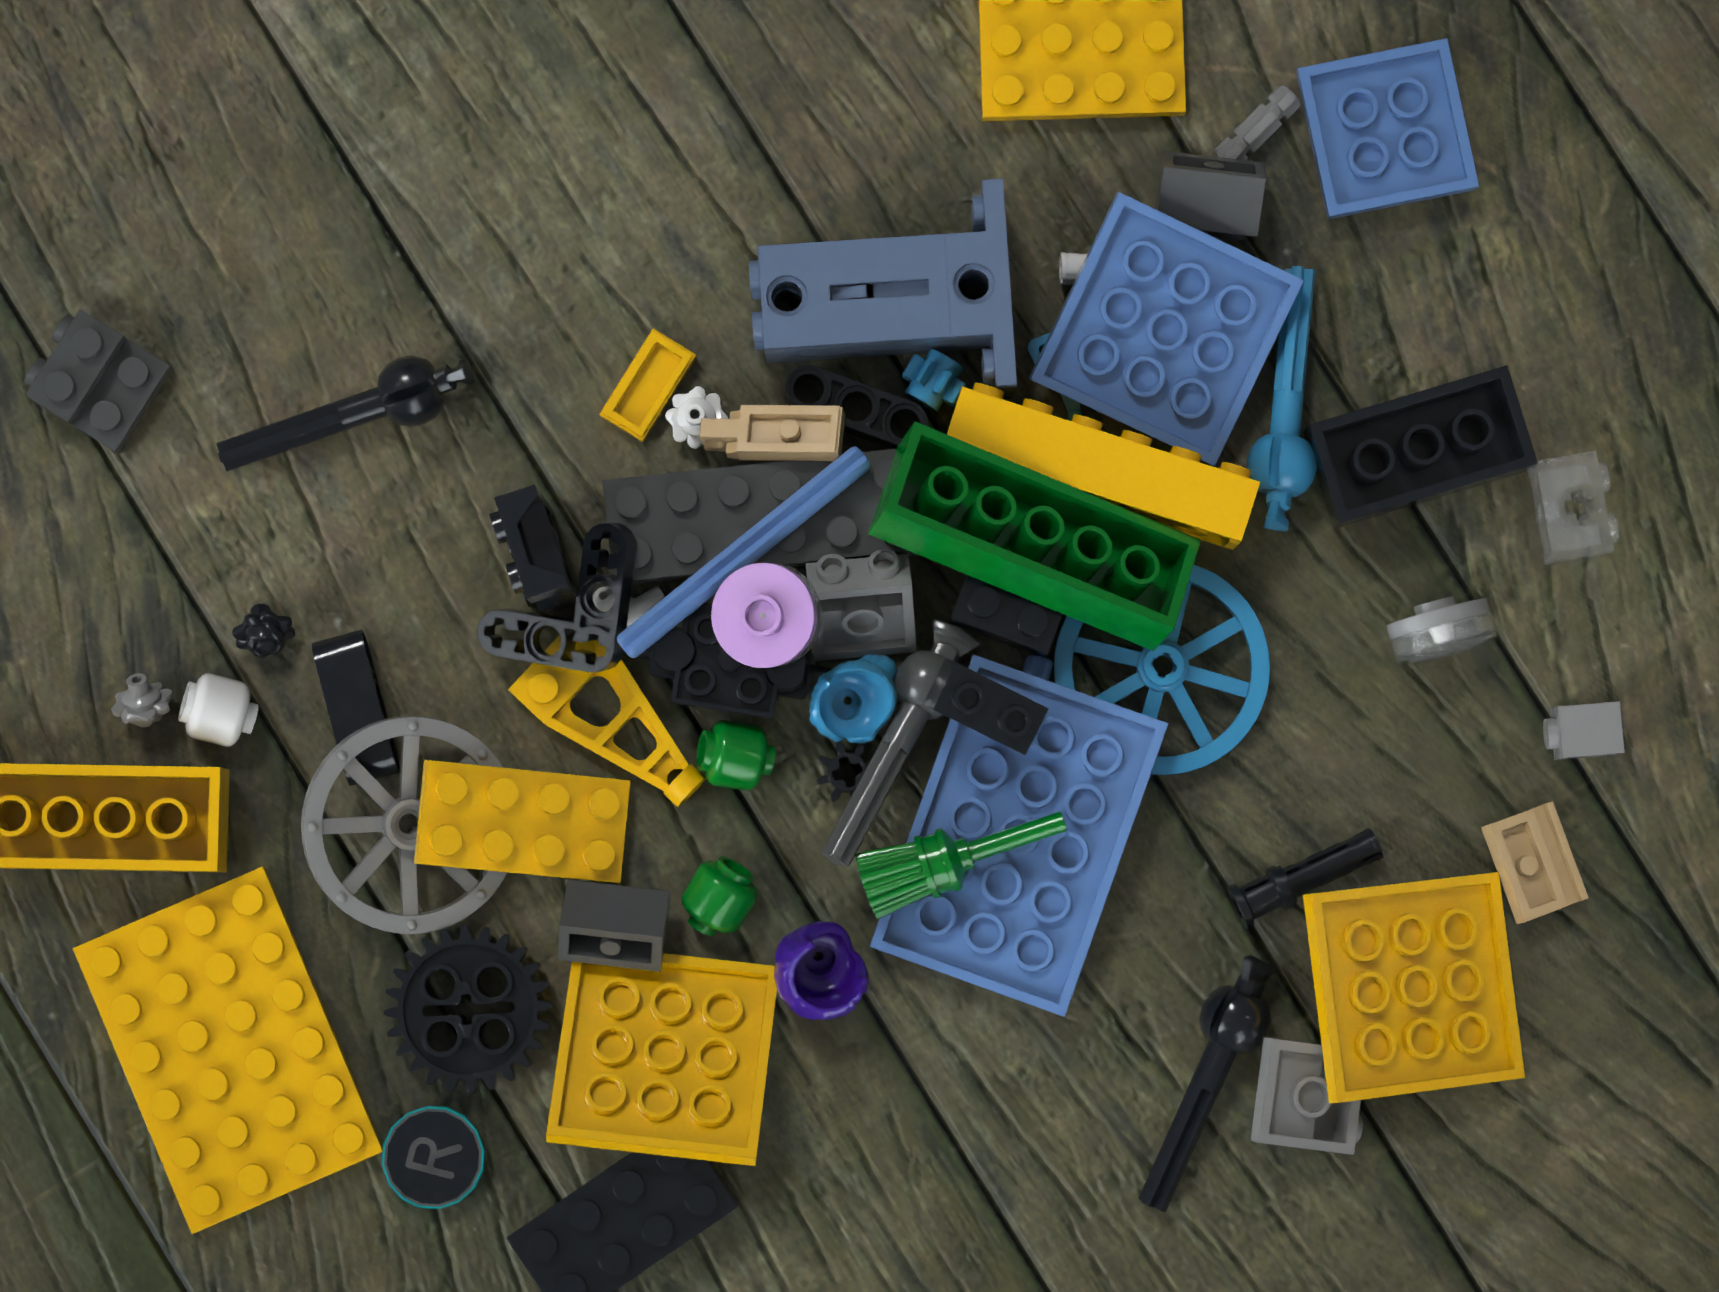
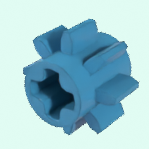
[902,349,966,413]

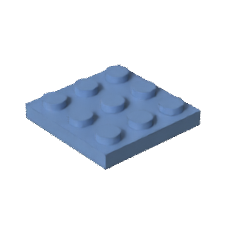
[1296,38,1479,220]

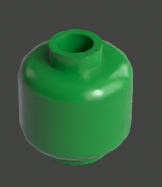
[696,720,775,791]
[681,856,757,936]

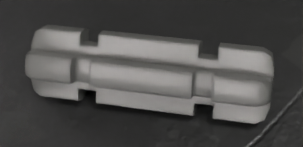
[1214,85,1300,160]

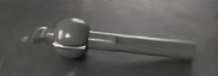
[821,620,980,868]

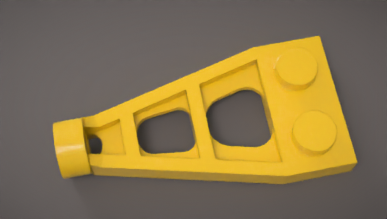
[508,631,706,808]

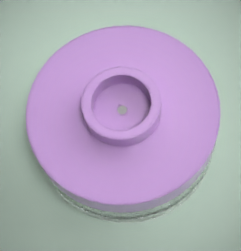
[711,563,822,668]

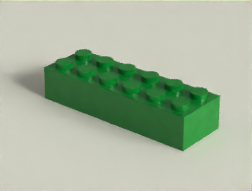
[868,422,1201,651]

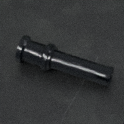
[1227,828,1384,929]

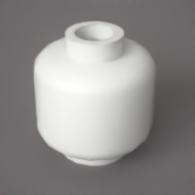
[178,673,258,747]

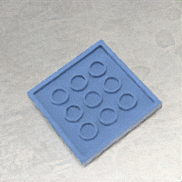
[1029,192,1304,466]

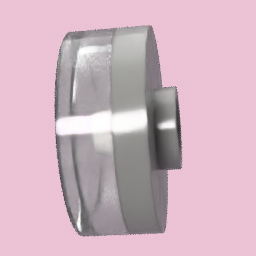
[1386,596,1498,664]

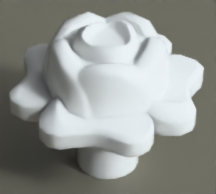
[665,386,728,449]

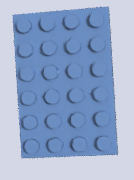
[870,655,1169,1017]

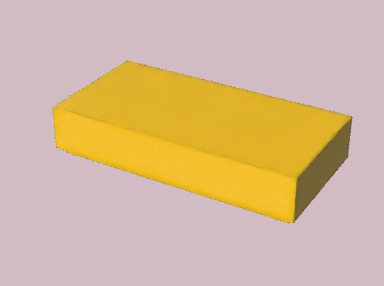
[599,328,697,443]

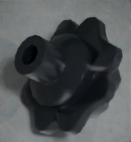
[232,604,295,658]

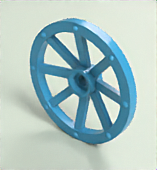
[1053,565,1270,775]

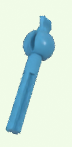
[1246,266,1317,532]

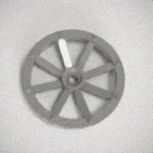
[301,716,507,934]

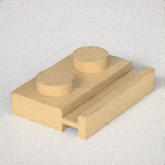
[1481,801,1589,924]

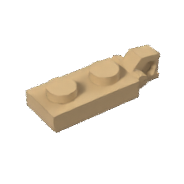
[699,405,845,461]

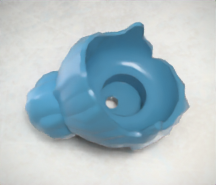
[809,654,898,744]

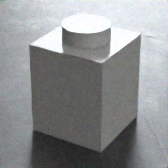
[1543,701,1625,760]

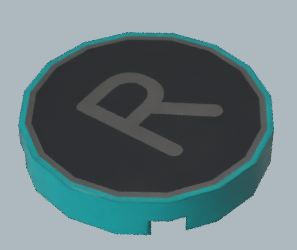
[382,1105,486,1209]

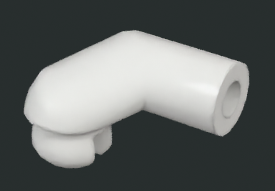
[592,585,665,627]

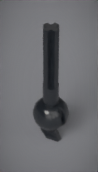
[216,355,475,472]
[1138,955,1277,1212]

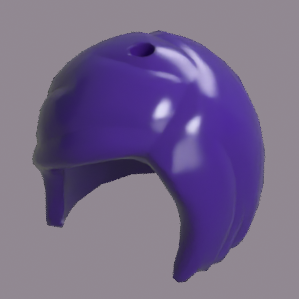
[774,921,869,1020]

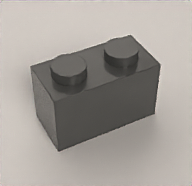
[1155,151,1266,241]
[558,880,670,972]

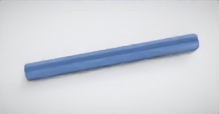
[617,446,871,658]

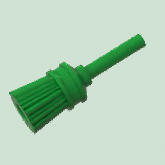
[855,811,1067,919]

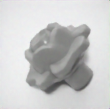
[111,673,173,728]

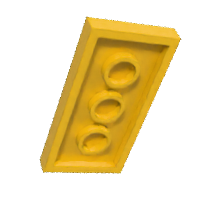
[414,760,630,883]

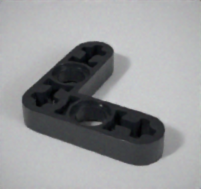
[477,522,636,672]

